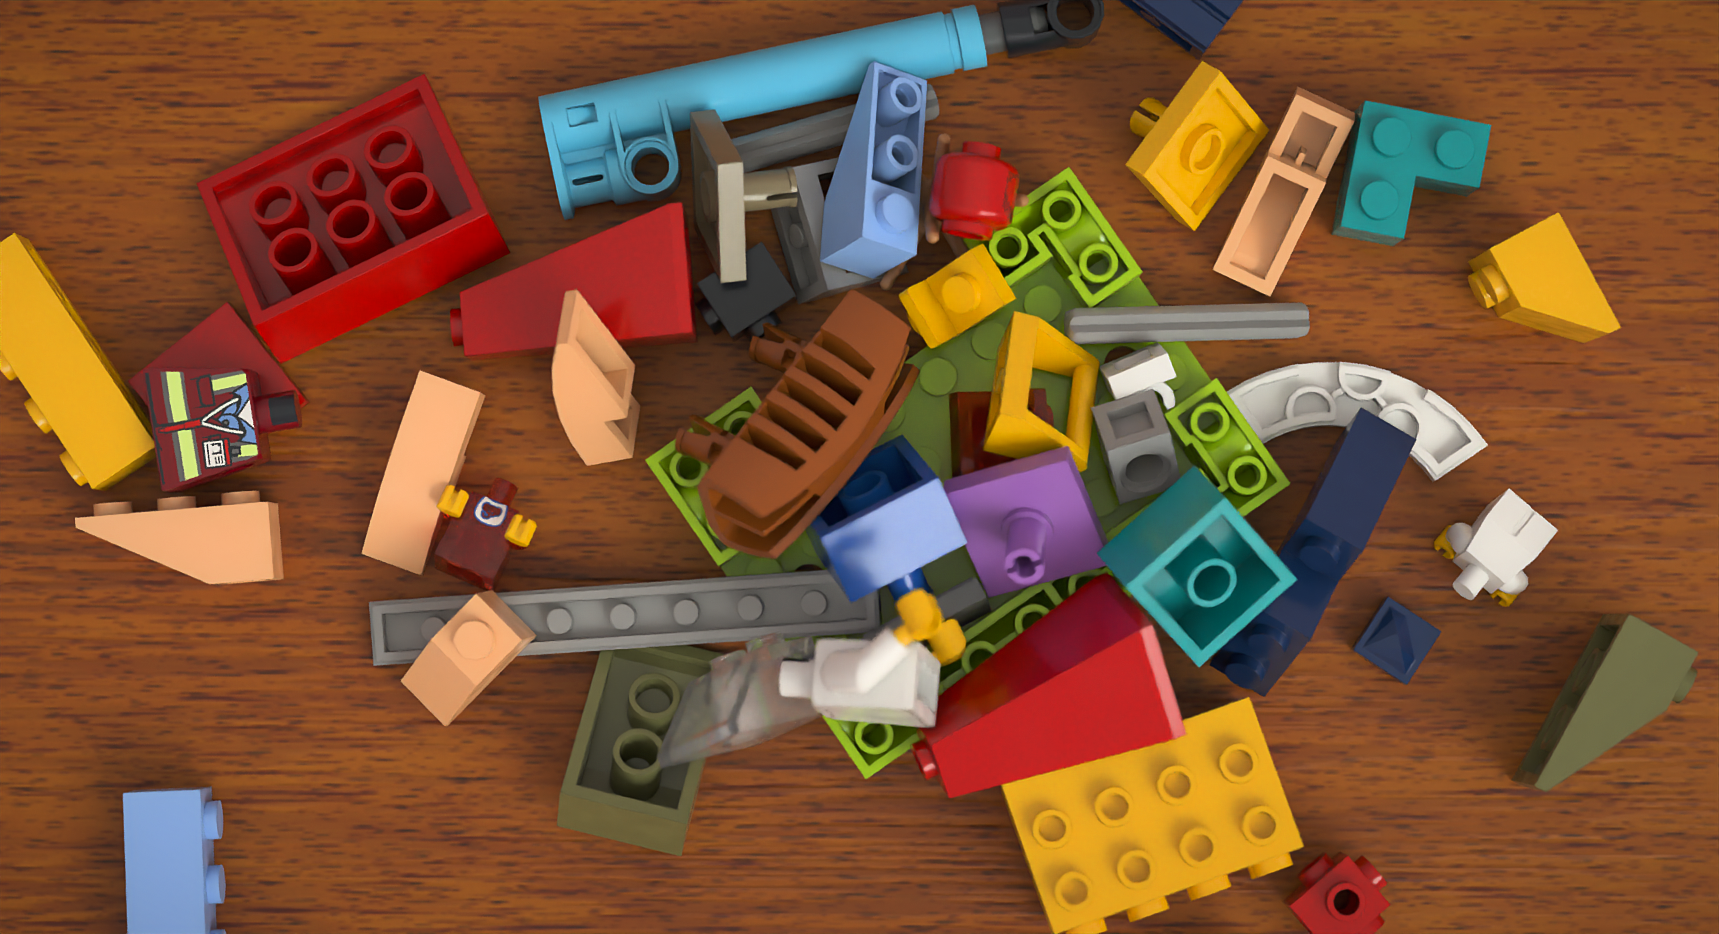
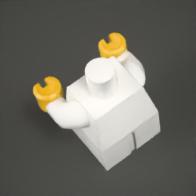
[1433,489,1558,607]

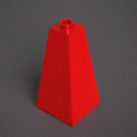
[450,202,698,361]
[910,572,1186,798]

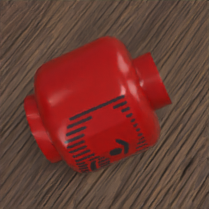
[929,141,1020,241]

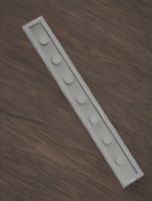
[369,570,882,666]

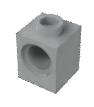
[1091,389,1180,504]

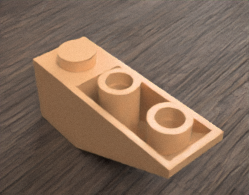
[75,491,284,585]

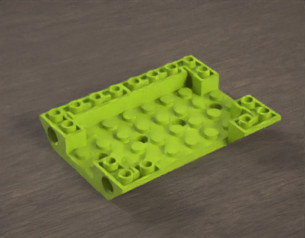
[645,167,1291,779]

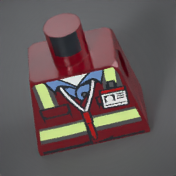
[143,368,302,493]

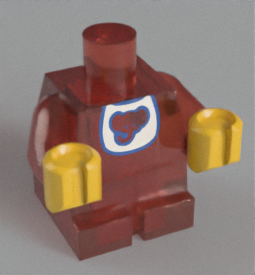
[434,478,537,592]

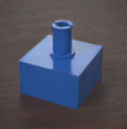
[805,435,968,609]

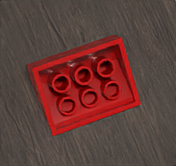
[196,74,510,364]

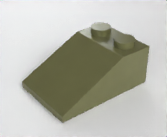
[1512,614,1699,792]
[557,645,731,856]

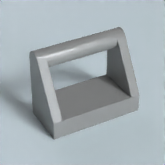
[771,157,908,304]

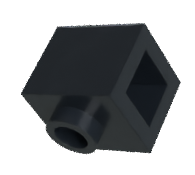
[695,242,797,342]

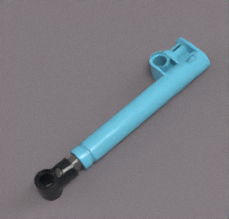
[538,0,1104,220]

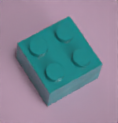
[1096,466,1297,667]

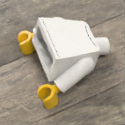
[779,589,966,728]

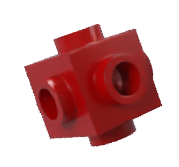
[1282,852,1391,934]

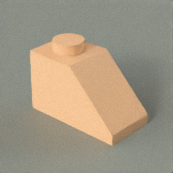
[401,590,537,726]

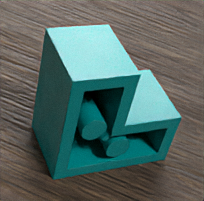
[1331,100,1491,246]

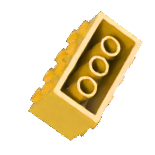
[1001,697,1304,934]

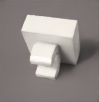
[1099,342,1177,410]

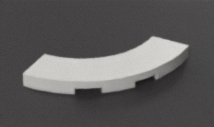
[1227,362,1488,482]

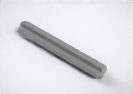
[731,84,940,173]
[1064,303,1310,344]

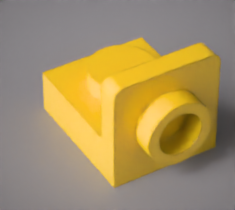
[899,244,1017,349]

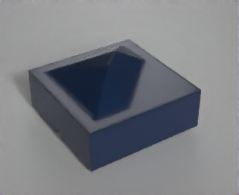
[1350,596,1441,685]

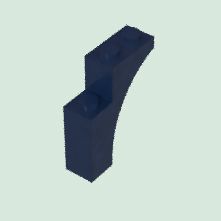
[1209,408,1417,697]

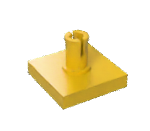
[1125,61,1269,231]

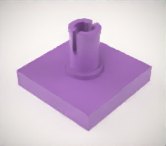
[944,446,1108,598]

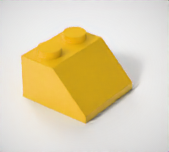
[1468,212,1621,343]

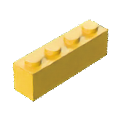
[0,233,156,491]

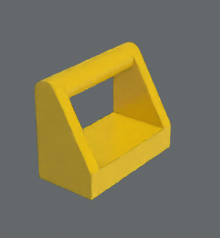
[983,311,1100,472]

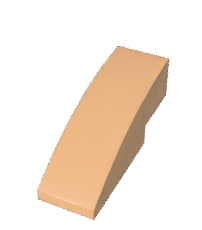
[1213,86,1355,296]
[552,290,640,466]
[361,371,486,576]

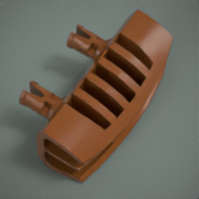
[675,289,920,559]

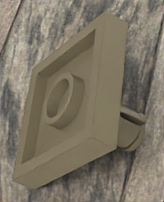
[690,109,798,283]

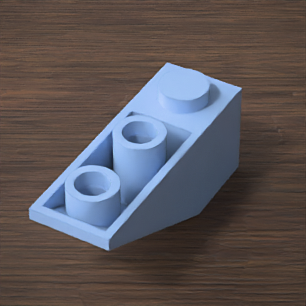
[820,61,927,279]

